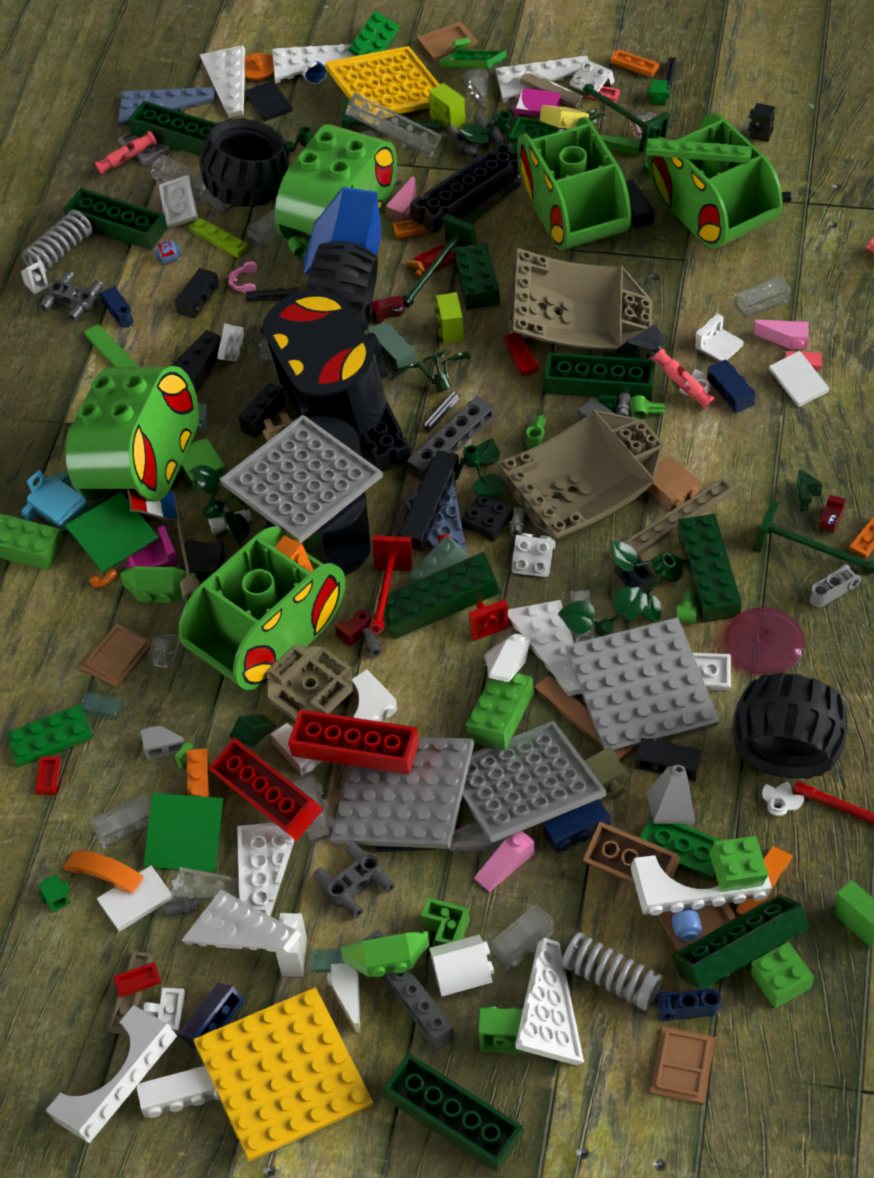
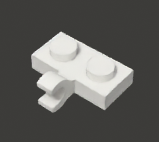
[143,988,185,1033]

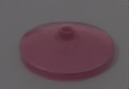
[725,607,805,675]

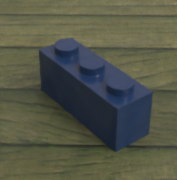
[707,359,756,413]
[543,799,611,853]
[178,983,245,1050]

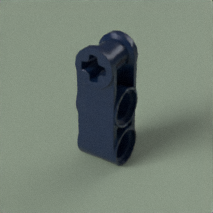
[99,286,134,327]
[655,989,721,1021]

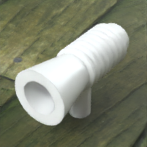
[208,507,252,536]

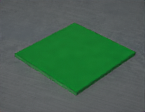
[65,492,159,573]
[143,793,223,872]

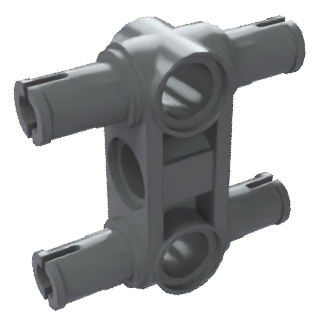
[446,113,507,161]
[39,271,103,322]
[313,842,396,919]

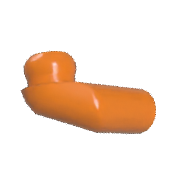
[406,260,426,279]
[89,569,118,588]

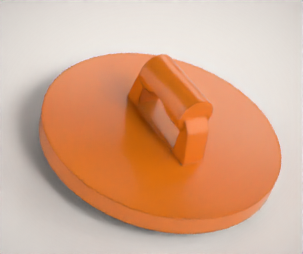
[245,53,274,80]

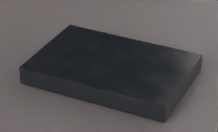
[245,80,293,122]

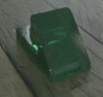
[797,470,823,511]

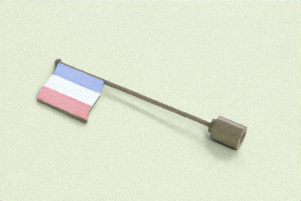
[127,489,200,604]

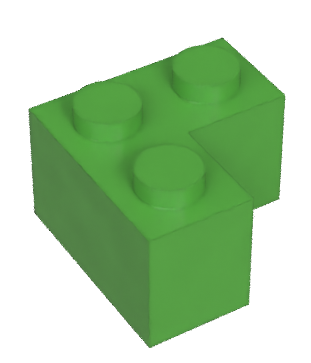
[421,897,470,946]

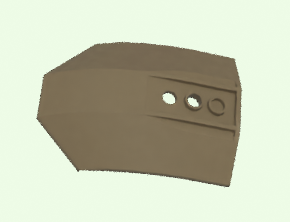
[507,248,652,350]
[497,409,664,539]

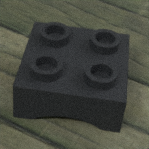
[461,495,513,542]
[179,539,225,579]

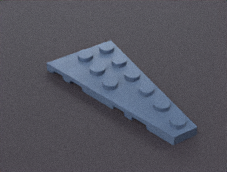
[118,87,215,127]
[403,481,468,560]

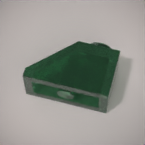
[229,714,276,747]

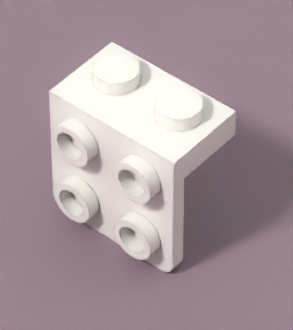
[570,59,615,92]
[695,314,744,362]
[511,533,556,577]

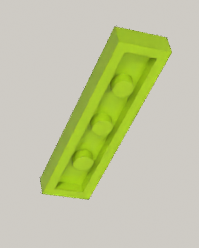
[188,217,249,258]

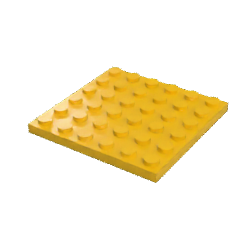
[325,46,440,121]
[194,987,374,1162]

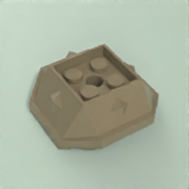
[267,645,353,721]

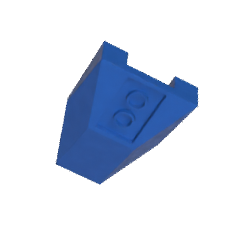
[304,187,382,275]

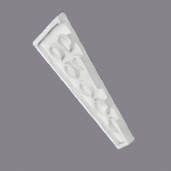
[272,44,355,83]
[200,45,245,118]
[495,56,589,103]
[508,600,582,696]
[237,822,295,916]
[181,890,301,953]

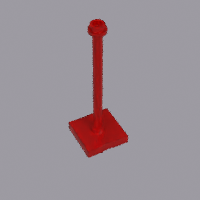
[438,534,509,641]
[370,535,413,634]

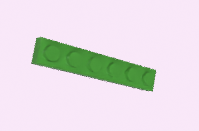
[646,138,752,163]

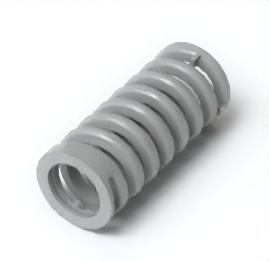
[22,210,92,272]
[562,932,663,1011]

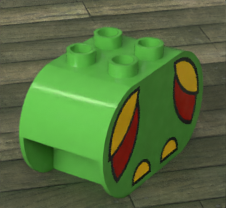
[647,113,782,249]
[517,117,631,250]
[275,124,397,239]
[66,366,199,501]
[179,527,345,690]

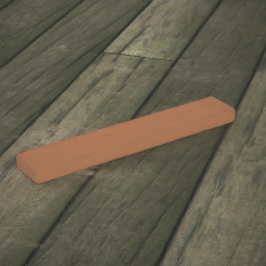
[534,675,633,762]

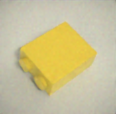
[539,105,589,129]

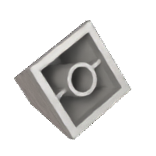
[646,765,695,824]

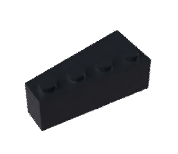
[171,330,221,396]

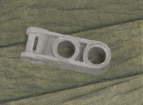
[810,565,862,608]

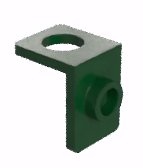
[598,395,617,414]

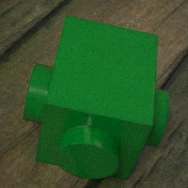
[647,80,670,105]
[38,874,71,913]

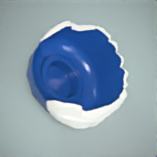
[303,61,326,85]

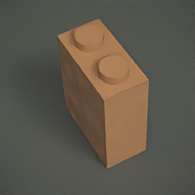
[646,456,700,511]

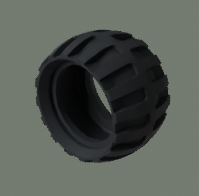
[200,118,289,208]
[307,241,378,323]
[733,673,847,779]

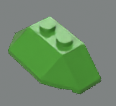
[120,566,197,603]
[341,931,429,977]

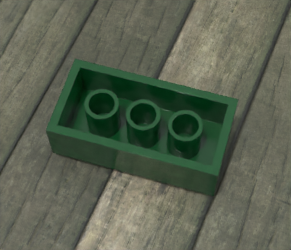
[454,243,500,310]

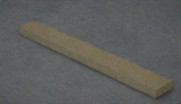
[609,477,736,559]

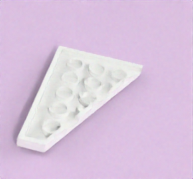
[515,938,584,1066]

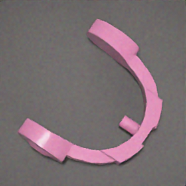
[228,261,258,295]

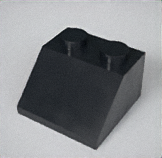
[615,324,666,359]

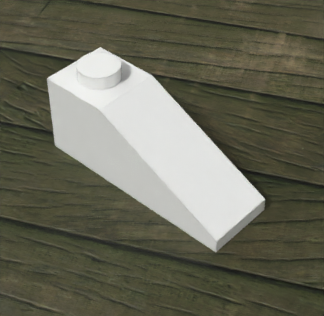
[327,963,360,1033]

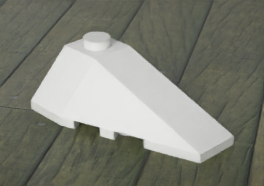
[484,634,530,682]

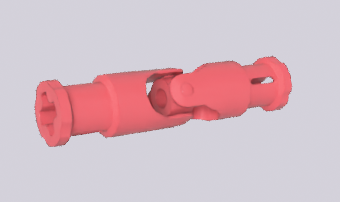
[94,131,157,175]
[652,349,714,410]

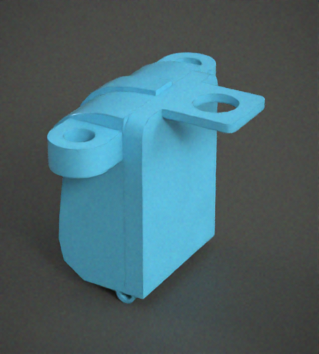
[21,470,88,532]

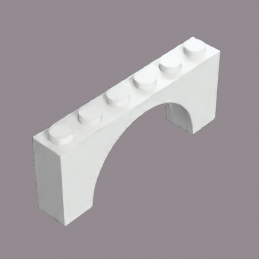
[271,669,397,776]
[630,855,772,915]
[45,1005,177,1143]

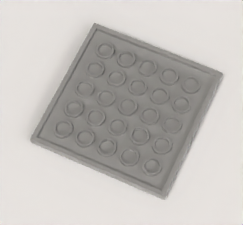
[220,415,383,543]
[566,617,720,752]
[462,721,606,843]
[330,737,474,849]

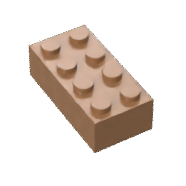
[583,822,681,885]

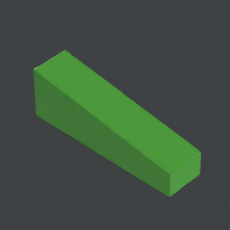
[600,135,640,156]

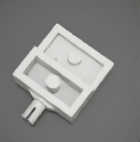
[217,324,244,362]

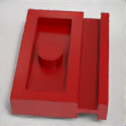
[415,243,454,272]

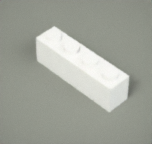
[137,1066,220,1118]

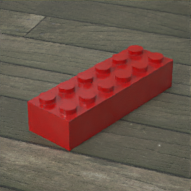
[288,709,420,775]
[208,737,323,841]

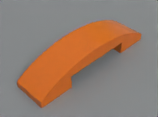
[735,846,793,916]
[63,851,144,894]

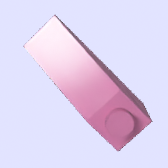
[386,177,416,222]
[754,319,809,350]
[474,831,534,893]

